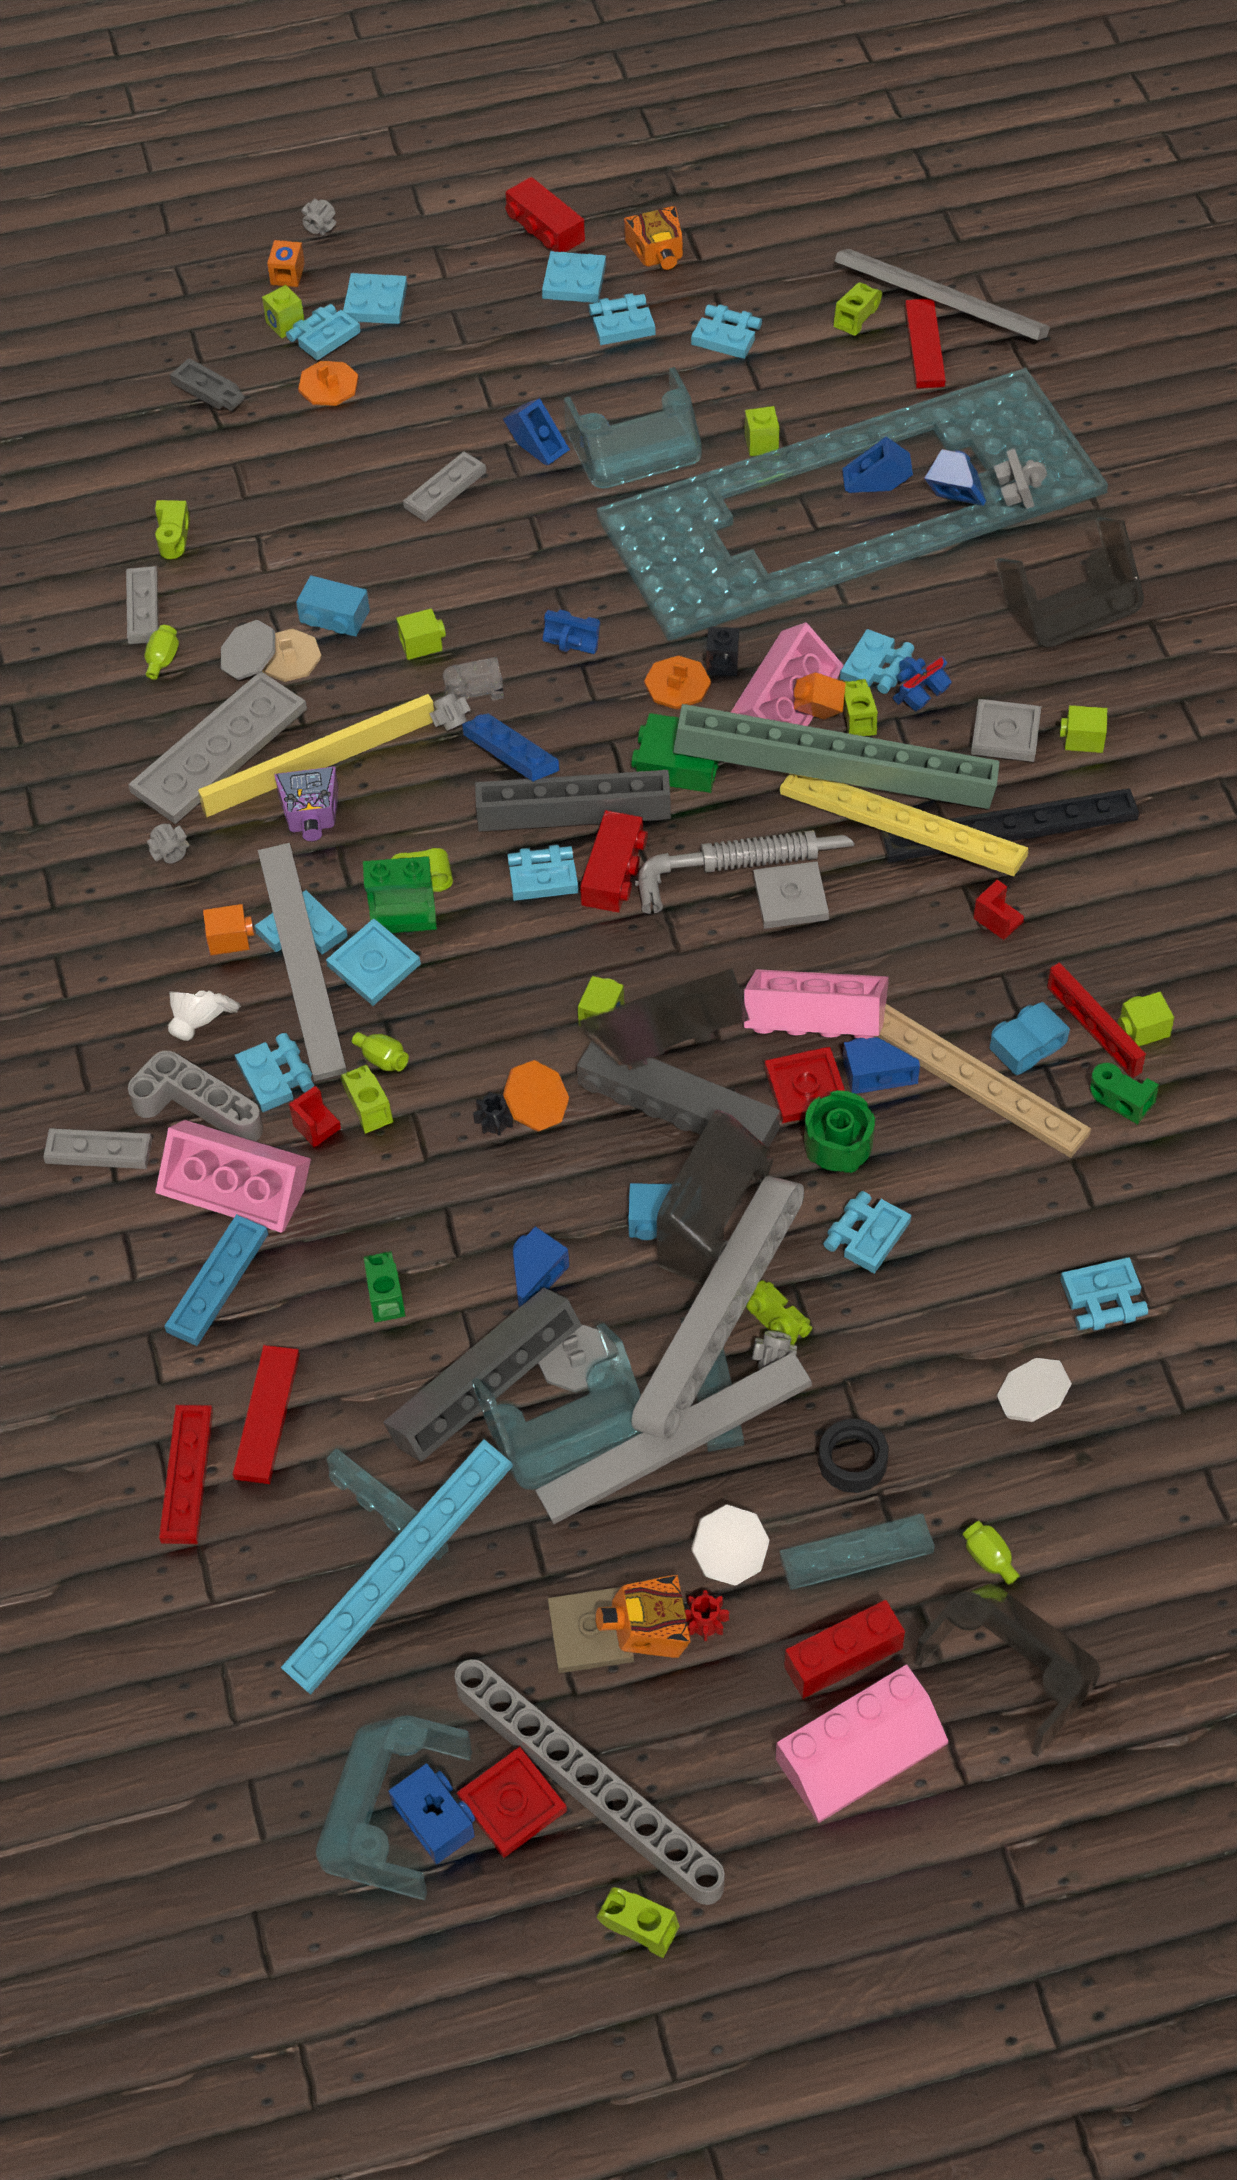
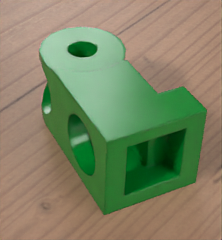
[1090,1063,1159,1125]
[364,1251,406,1323]

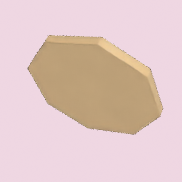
[262,629,322,682]

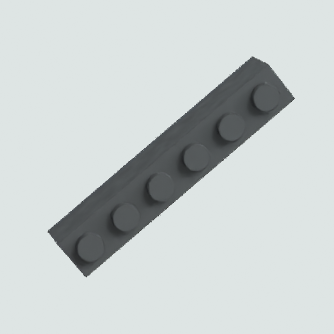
[475,770,671,831]
[577,1035,780,1160]
[383,1287,582,1462]

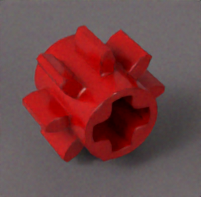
[685,1590,729,1641]

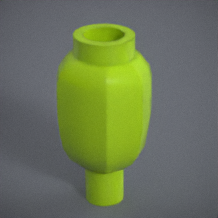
[144,625,179,680]
[352,1032,409,1071]
[962,1521,1020,1585]

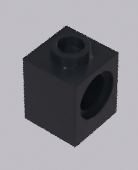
[706,627,740,676]

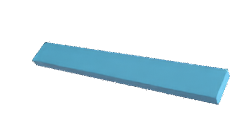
[281,1440,513,1695]

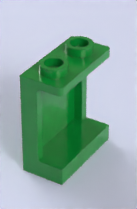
[363,856,437,933]

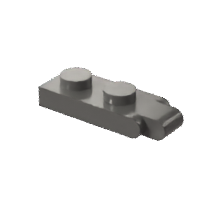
[170,358,245,411]

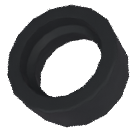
[818,1418,889,1493]

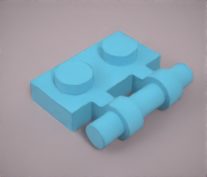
[588,293,656,345]
[286,304,361,361]
[691,304,762,359]
[840,629,915,694]
[507,845,578,901]
[235,1033,314,1113]
[823,1191,911,1274]
[1060,1257,1148,1331]

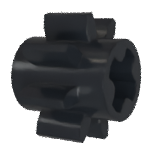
[473,1092,513,1136]

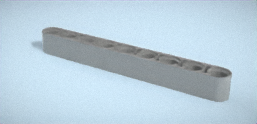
[632,1176,804,1440]
[454,1659,725,1905]

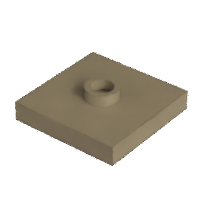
[548,1587,634,1673]

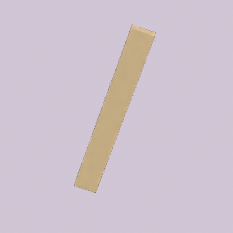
[874,1004,1091,1158]

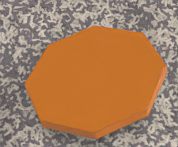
[298,361,359,406]
[644,655,711,710]
[503,1060,569,1132]

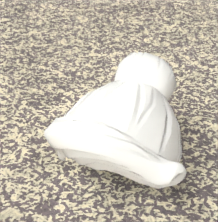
[168,991,241,1041]

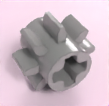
[301,198,337,235]
[429,692,471,731]
[147,824,189,863]
[752,1331,797,1370]

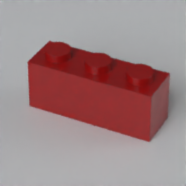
[505,176,585,252]
[580,810,648,913]
[784,1600,905,1699]

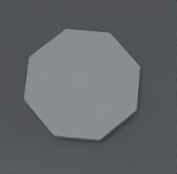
[221,620,275,680]
[538,1324,613,1392]

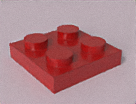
[764,1047,845,1124]
[457,1747,567,1858]

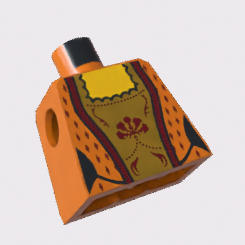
[624,206,683,270]
[596,1575,691,1658]

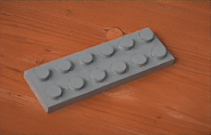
[128,671,307,824]

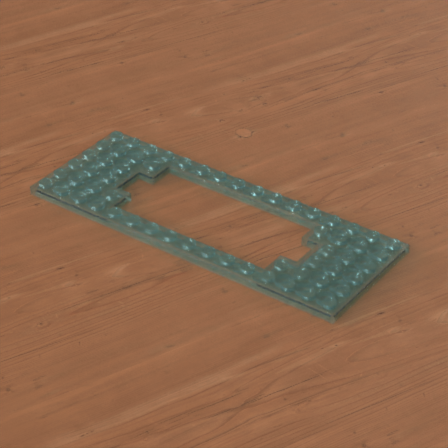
[597,368,1108,641]

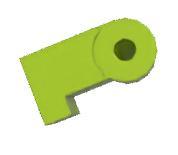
[833,282,882,336]
[155,500,190,559]
[843,679,878,736]
[341,1065,393,1134]
[597,1887,680,1958]

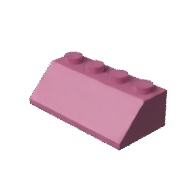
[731,622,844,726]
[744,969,888,1039]
[155,1120,311,1233]
[776,1664,948,1823]

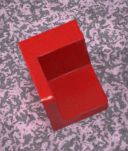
[973,880,1024,940]
[289,1086,341,1147]

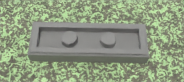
[403,451,486,522]
[126,566,159,644]
[43,1128,152,1169]

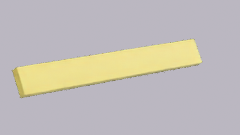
[198,694,434,817]
[780,774,1028,876]

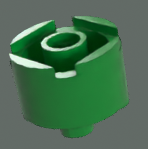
[804,1091,875,1173]

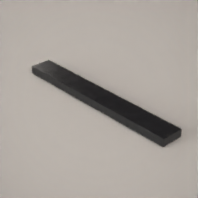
[880,788,1139,863]

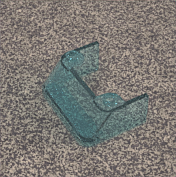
[564,367,702,488]
[471,1323,643,1490]
[316,1715,472,1900]

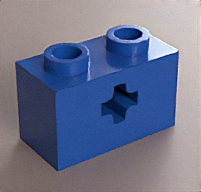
[388,1763,476,1865]

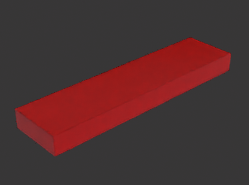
[905,299,946,389]
[1047,962,1146,1078]
[233,1345,300,1484]
[159,1405,213,1544]

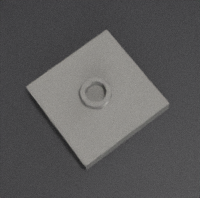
[971,699,1041,762]
[753,861,829,929]

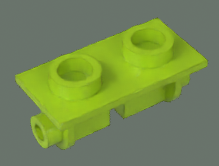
[746,1280,812,1345]

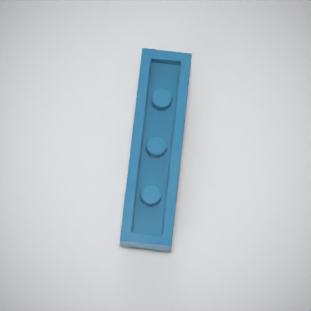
[165,1214,268,1346]

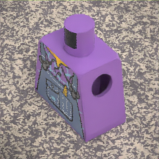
[275,767,339,841]

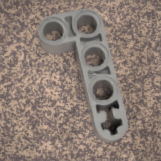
[128,1051,263,1142]

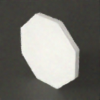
[997,1358,1072,1422]
[691,1504,770,1586]

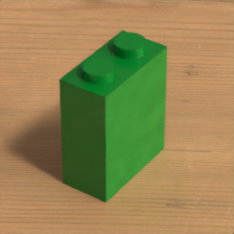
[632,713,719,793]

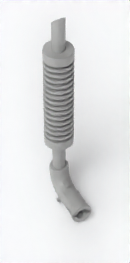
[635,830,855,914]

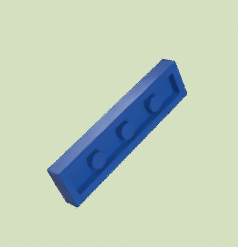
[462,713,559,781]

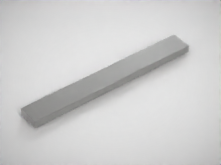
[835,249,1050,340]
[258,843,347,1081]
[535,1352,812,1525]

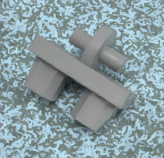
[994,448,1047,509]

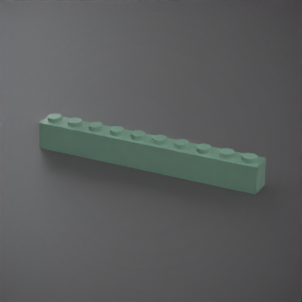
[673,704,999,809]

